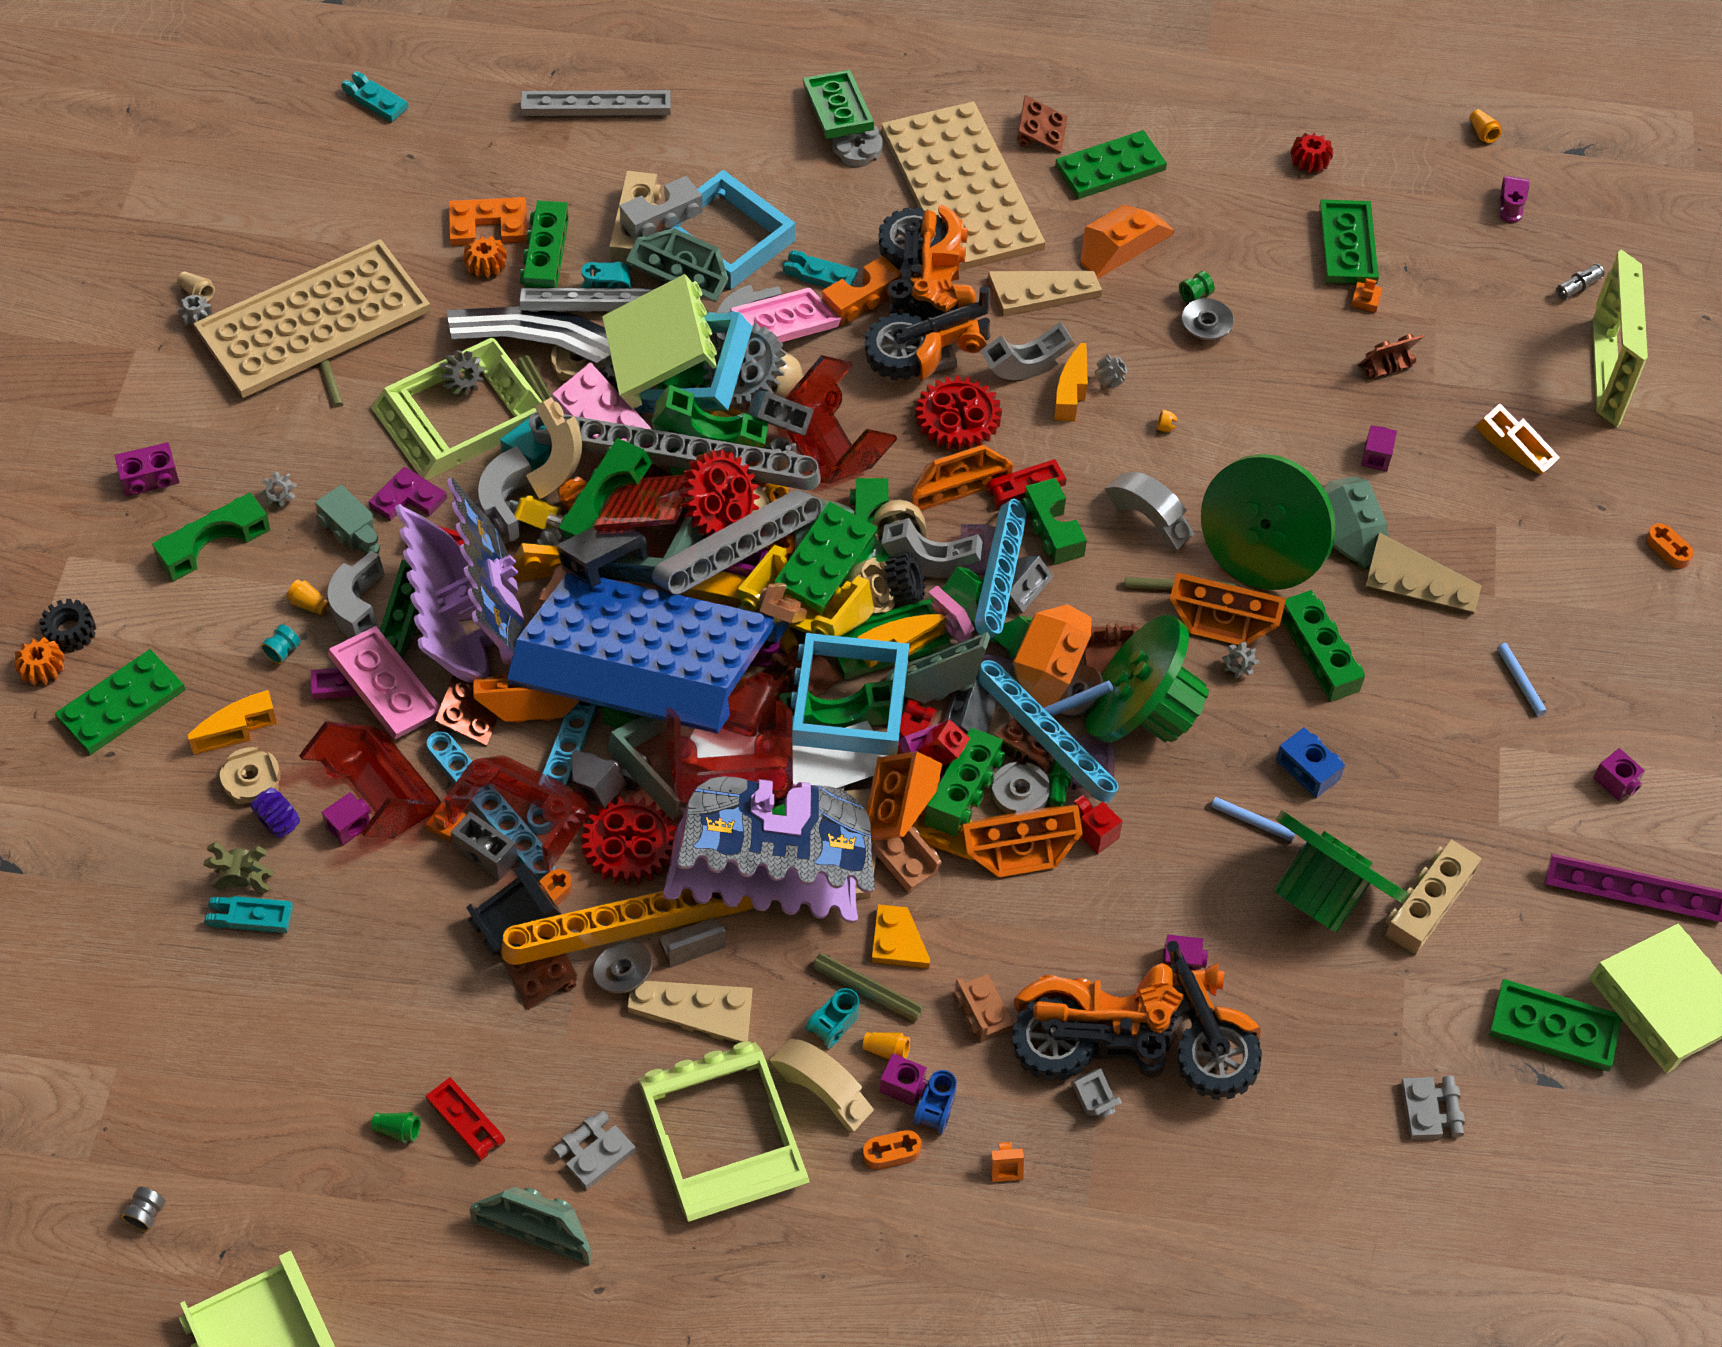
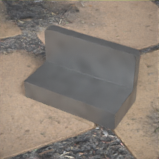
[996,556,1054,614]
[944,680,997,735]
[659,917,726,967]

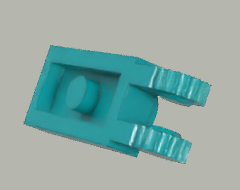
[341,71,409,122]
[782,250,858,288]
[204,896,293,933]

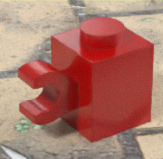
[1073,795,1123,854]

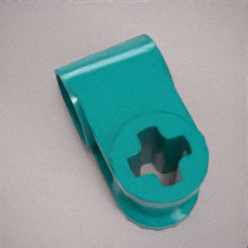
[581,262,631,289]
[805,988,859,1049]

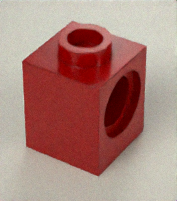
[917,719,970,766]

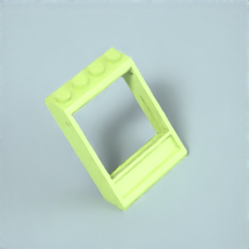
[1592,249,1648,427]
[371,338,542,480]
[638,1041,810,1222]

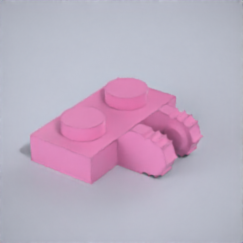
[929,586,975,643]

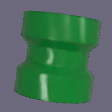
[1179,271,1215,304]

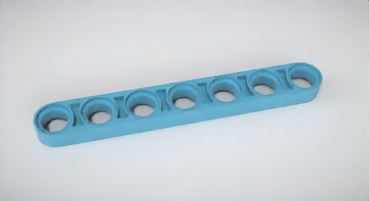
[975,499,1026,639]
[976,660,1119,802]
[527,703,600,834]
[427,731,555,880]

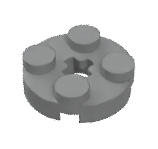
[833,125,882,167]
[991,762,1050,814]

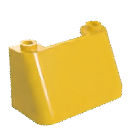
[738,545,874,636]

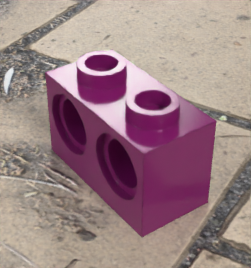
[114,442,179,496]

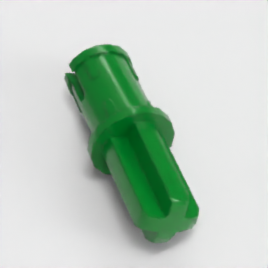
[1048,757,1071,807]

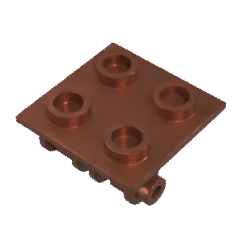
[1017,95,1068,153]
[1359,334,1424,378]
[1085,624,1141,674]
[763,642,843,697]
[434,675,498,746]
[995,718,1062,772]
[503,937,578,1009]

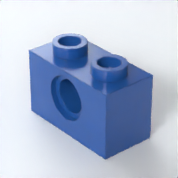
[1276,727,1345,798]

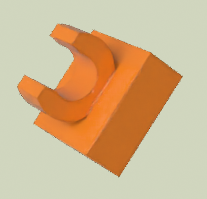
[1351,278,1382,313]
[426,802,467,843]
[990,1142,1024,1182]

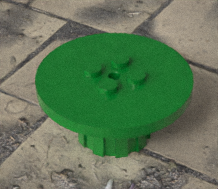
[1201,454,1336,590]
[1085,615,1209,743]
[1273,810,1409,932]

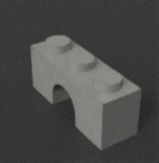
[619,176,703,241]

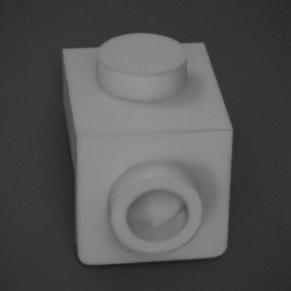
[1071,1068,1122,1119]

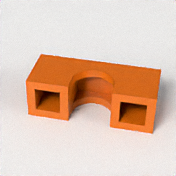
[822,255,902,327]

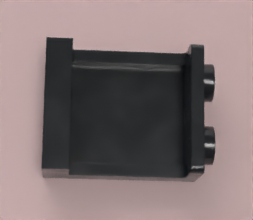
[556,518,648,588]
[466,863,562,957]

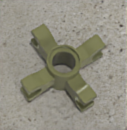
[203,842,273,894]

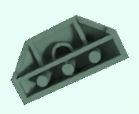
[626,228,728,302]
[1324,476,1389,570]
[886,632,990,703]
[469,1187,592,1265]

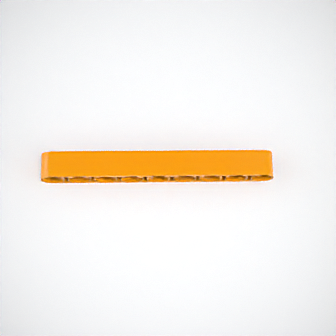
[501,888,754,965]

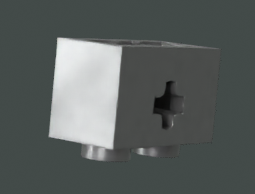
[747,390,814,435]
[451,812,518,881]

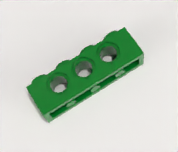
[520,200,569,288]
[1281,590,1365,702]
[924,728,1005,837]

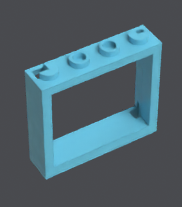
[663,170,796,290]
[635,311,753,413]
[787,633,909,756]

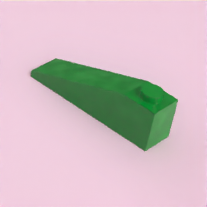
[380,559,420,659]

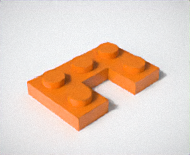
[449,197,527,246]

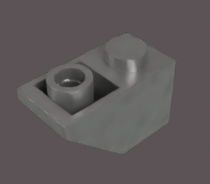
[572,750,627,808]

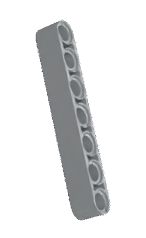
[652,490,822,594]

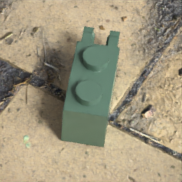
[315,484,380,555]

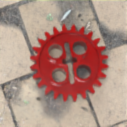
[915,375,1002,451]
[679,450,760,537]
[581,796,677,886]

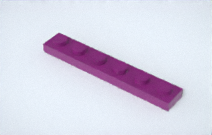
[1544,853,1722,922]

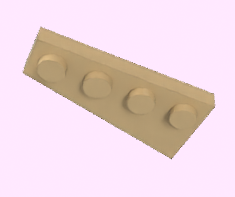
[988,271,1102,316]
[1365,532,1482,613]
[628,981,753,1044]

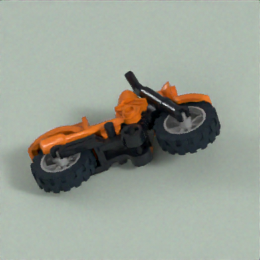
[865,204,991,381]
[1013,941,1262,1100]

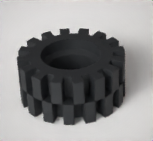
[884,552,926,606]
[39,599,96,653]

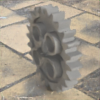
[703,323,787,408]

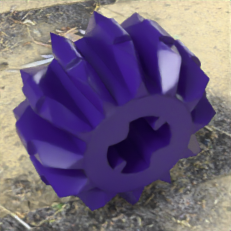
[250,787,300,838]

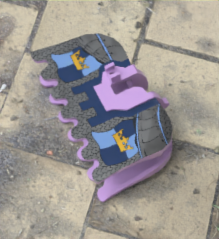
[395,477,524,683]
[663,776,875,923]

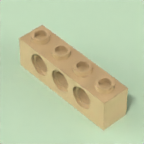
[610,171,662,266]
[1385,839,1482,955]

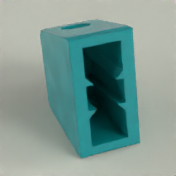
[500,417,552,472]

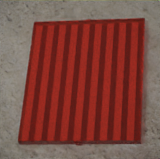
[593,475,688,530]

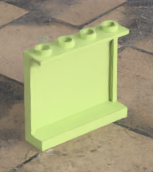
[602,274,717,409]
[1589,924,1722,1074]
[179,1250,335,1347]

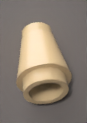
[177,271,215,302]

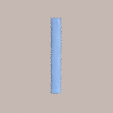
[1497,643,1547,716]
[1044,681,1113,716]
[1211,797,1296,842]

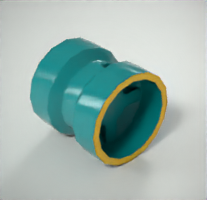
[260,624,301,664]

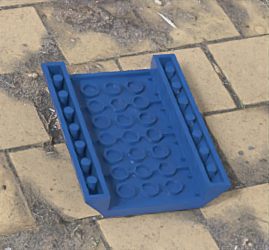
[507,572,789,734]

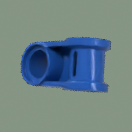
[913,1070,957,1135]

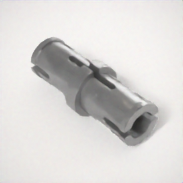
[1556,263,1605,300]

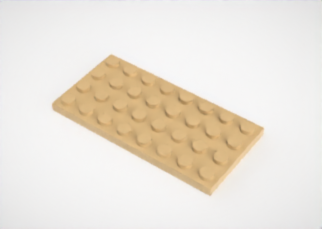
[881,101,1046,270]
[194,239,431,398]

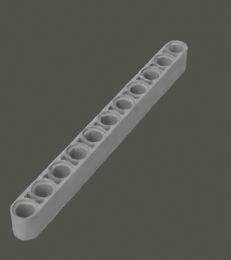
[529,412,821,490]

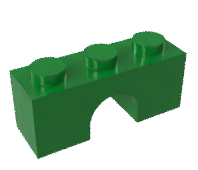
[1021,478,1087,565]

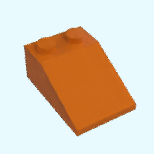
[866,751,942,841]

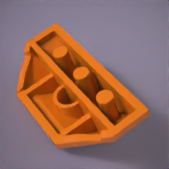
[1080,204,1175,279]
[911,445,1013,511]
[1170,572,1286,645]
[1013,604,1092,708]
[474,674,580,723]
[962,805,1082,877]

